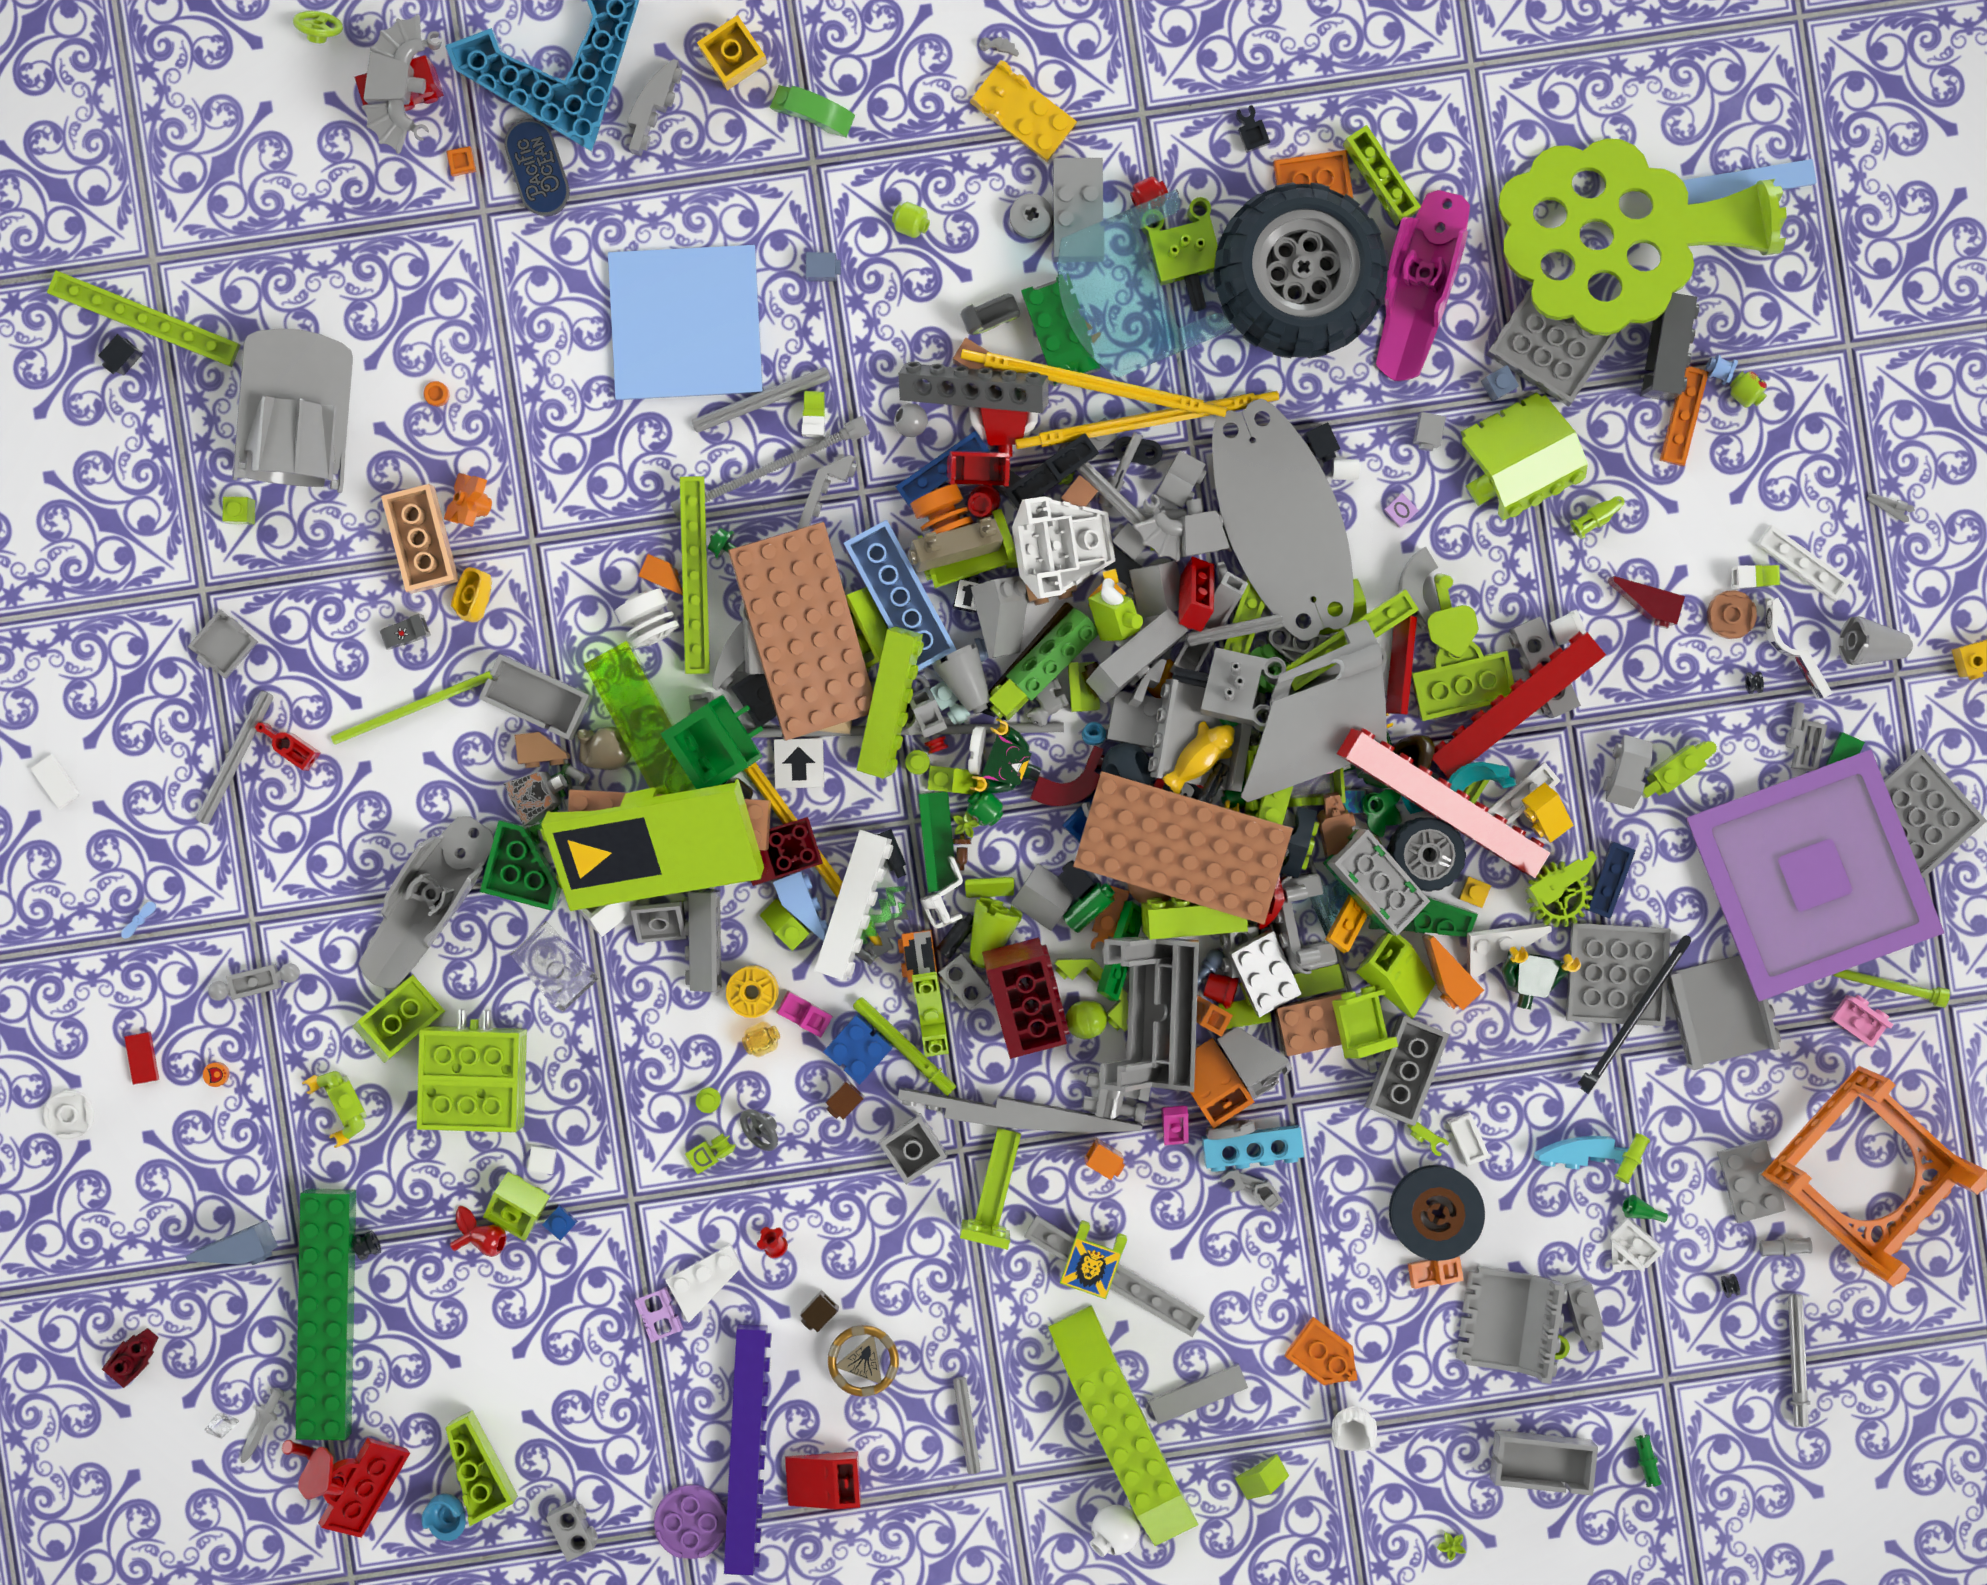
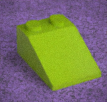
[352,975,445,1063]

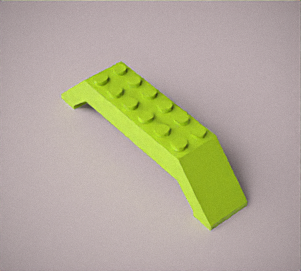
[1048,1305,1199,1546]

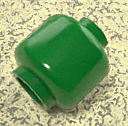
[967,791,1003,826]

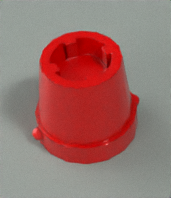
[968,485,1001,517]
[1203,973,1240,1009]

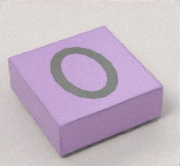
[1384,493,1419,528]

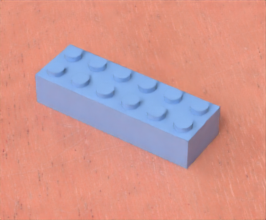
[844,520,957,672]

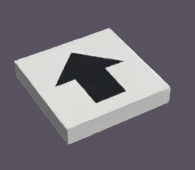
[774,738,824,788]

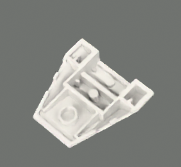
[1012,496,1115,599]

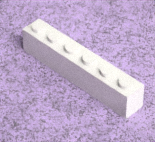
[814,830,893,980]

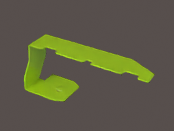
[1526,851,1597,907]

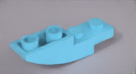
[1534,1136,1629,1169]

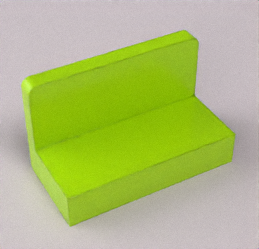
[1068,662,1100,712]

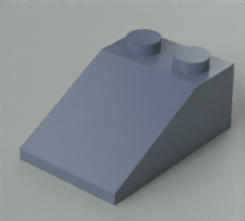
[185,1220,278,1265]

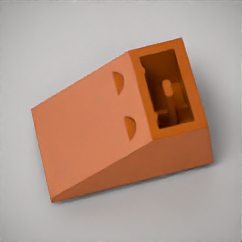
[1190,1038,1254,1129]

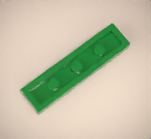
[1097,901,1142,1001]

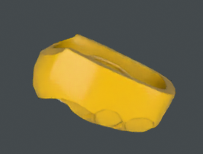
[451,567,492,622]

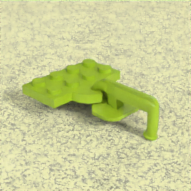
[1411,573,1514,721]

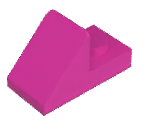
[1161,1105,1189,1146]

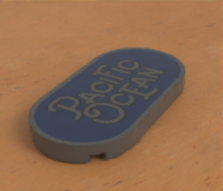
[505,119,570,217]

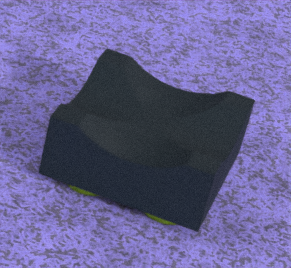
[1280,806,1319,878]

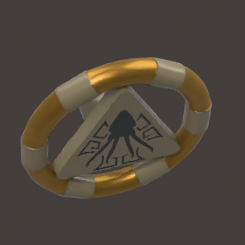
[828,1325,899,1397]

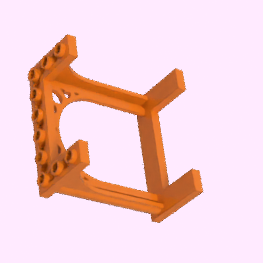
[1761,1066,1987,1287]

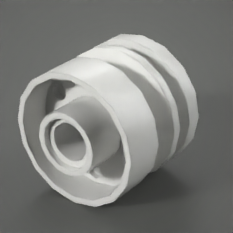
[615,588,680,649]

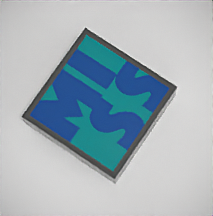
[1343,790,1366,814]

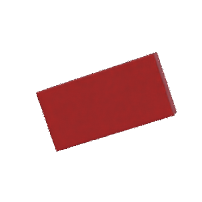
[124,1032,160,1085]

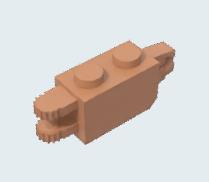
[1317,792,1356,859]

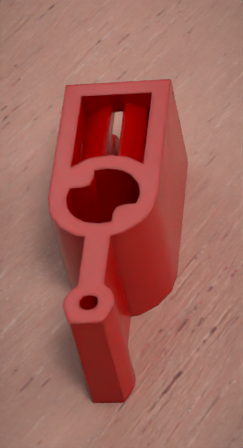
[255,722,321,771]

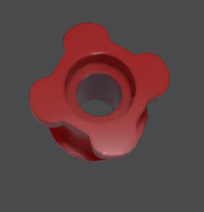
[757,1227,788,1258]

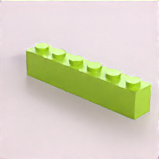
[857,626,924,779]

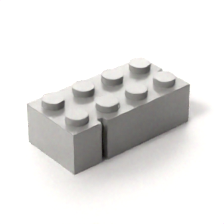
[479,654,593,740]
[1490,1430,1598,1496]

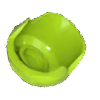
[1066,1000,1107,1039]

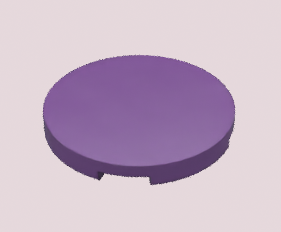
[654,1484,727,1559]

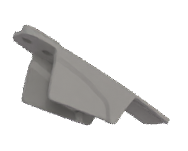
[359,816,494,989]

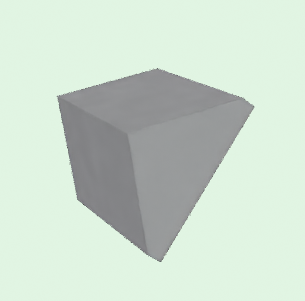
[1129,560,1180,618]
[1010,864,1074,931]
[630,901,687,943]

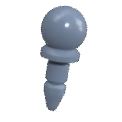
[1198,949,1225,986]

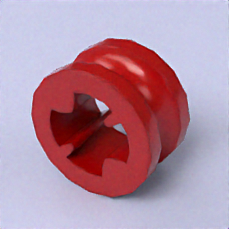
[924,736,948,755]

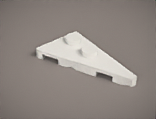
[1467,923,1552,979]

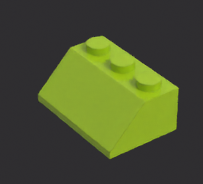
[846,587,888,670]

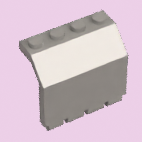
[1456,1267,1567,1384]

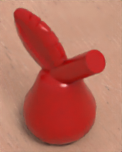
[450,1205,506,1257]

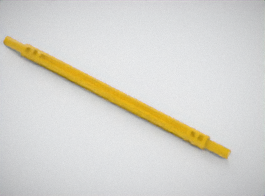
[960,349,1227,417]
[1015,391,1279,449]
[744,762,883,945]

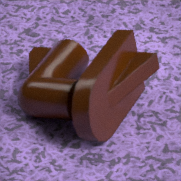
[953,833,971,871]

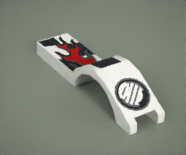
[1765,598,1833,699]

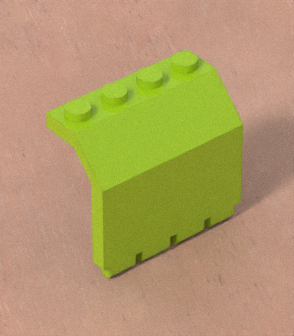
[1461,392,1588,521]

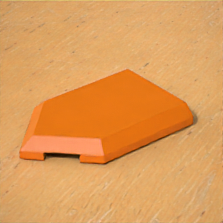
[1284,1317,1358,1385]

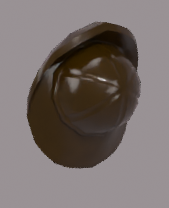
[1393,734,1435,769]

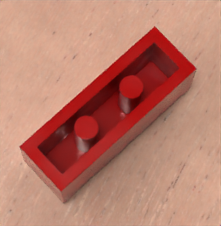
[1179,556,1214,632]

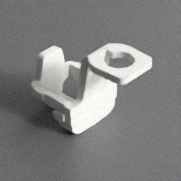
[920,856,963,928]

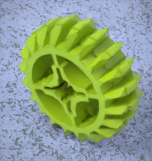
[1525,861,1593,927]

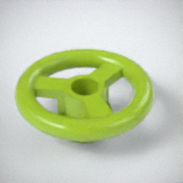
[293,11,343,43]

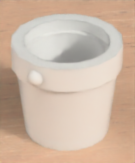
[1549,609,1586,646]

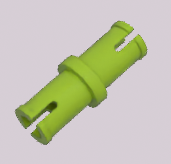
[1614,1133,1650,1184]

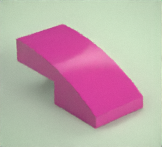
[776,991,833,1038]

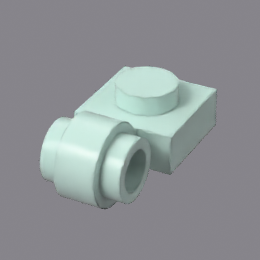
[930,681,971,726]

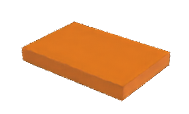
[1273,150,1353,198]

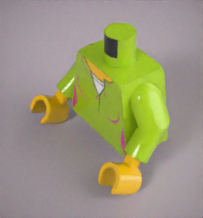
[302,1071,367,1148]

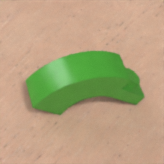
[770,85,855,138]

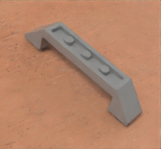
[797,455,858,529]

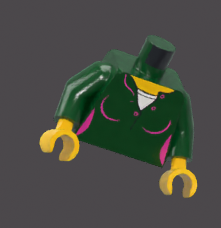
[970,718,1042,794]

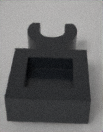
[1236,105,1270,153]

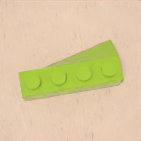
[445,1410,518,1527]

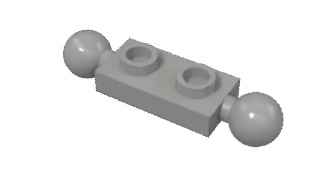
[208,963,300,1001]

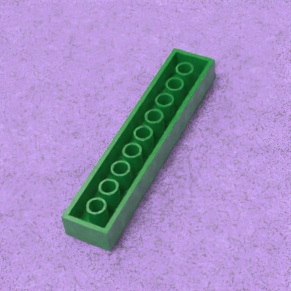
[295,1189,356,1440]

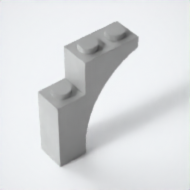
[1170,571,1248,673]

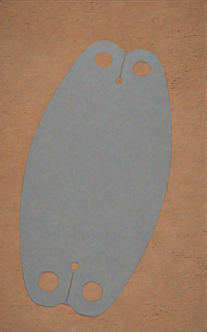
[1212,399,1354,641]

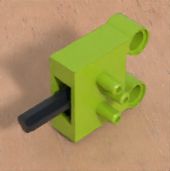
[1140,197,1218,312]

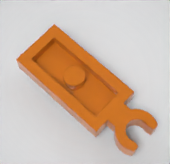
[1090,885,1129,949]

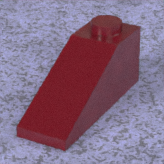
[1608,576,1685,629]

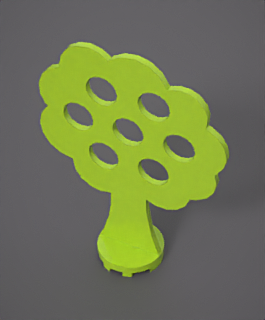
[1498,138,1787,336]

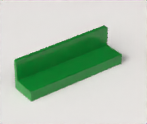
[918,792,957,892]

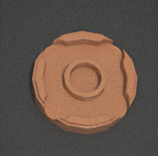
[1707,590,1757,639]

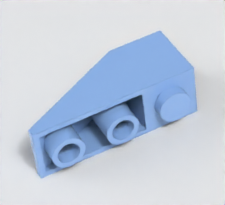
[773,871,828,941]

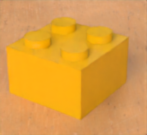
[697,15,768,91]

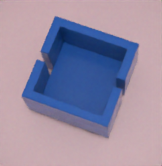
[823,1013,893,1085]

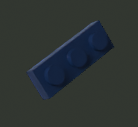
[1586,841,1636,919]

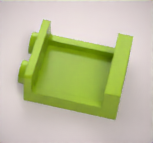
[1332,985,1398,1059]

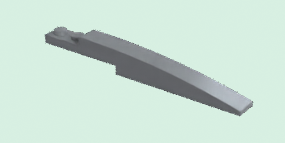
[898,1087,1142,1132]

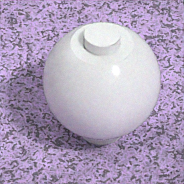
[1090,1505,1140,1557]

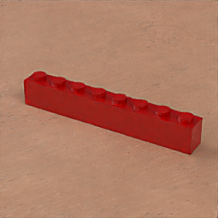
[1433,631,1606,779]

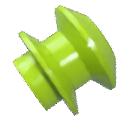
[905,750,930,775]
[695,1087,721,1113]
[709,1133,736,1159]

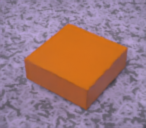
[446,146,477,177]

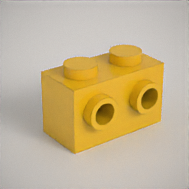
[1951,639,1987,680]
[1522,782,1574,843]

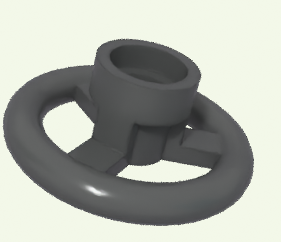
[740,1109,778,1151]

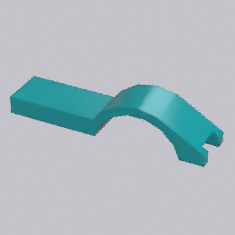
[1402,762,1516,814]

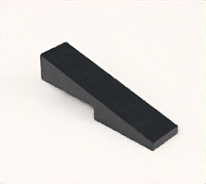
[1004,433,1099,512]

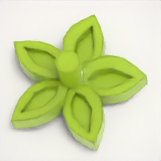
[953,811,979,838]
[1437,1532,1466,1561]

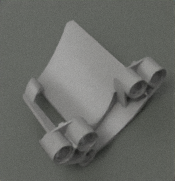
[1241,620,1387,802]

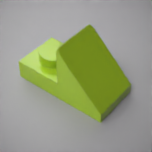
[928,765,978,795]

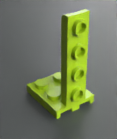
[960,1127,1021,1250]

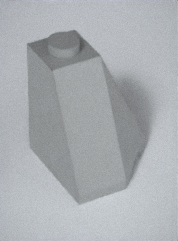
[1217,1027,1292,1100]

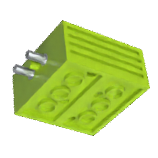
[416,1009,527,1133]

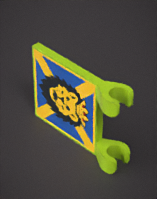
[1059,1220,1127,1299]

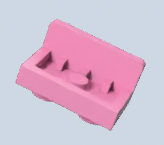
[1830,995,1893,1048]

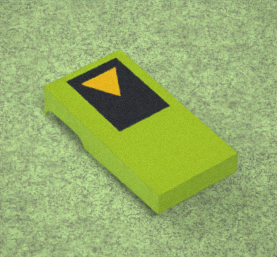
[540,779,764,911]

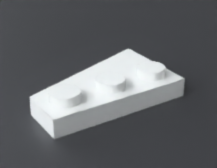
[666,1244,742,1323]

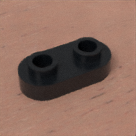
[1113,437,1163,466]

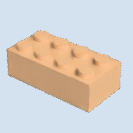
[381,484,459,594]

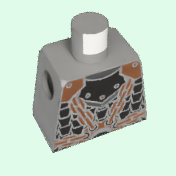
[504,772,568,826]

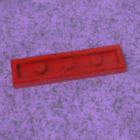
[1386,616,1417,715]

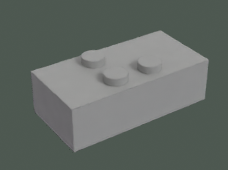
[1053,158,1104,262]
[1086,608,1188,703]
[1106,691,1163,748]
[1364,1016,1450,1126]

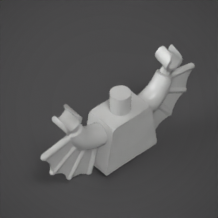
[362,14,442,154]
[1133,494,1233,562]

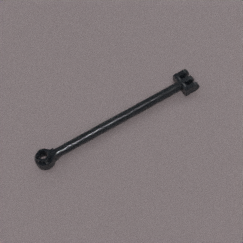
[1578,935,1691,1094]

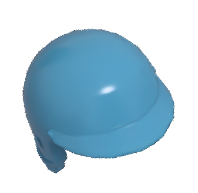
[421,1493,466,1541]

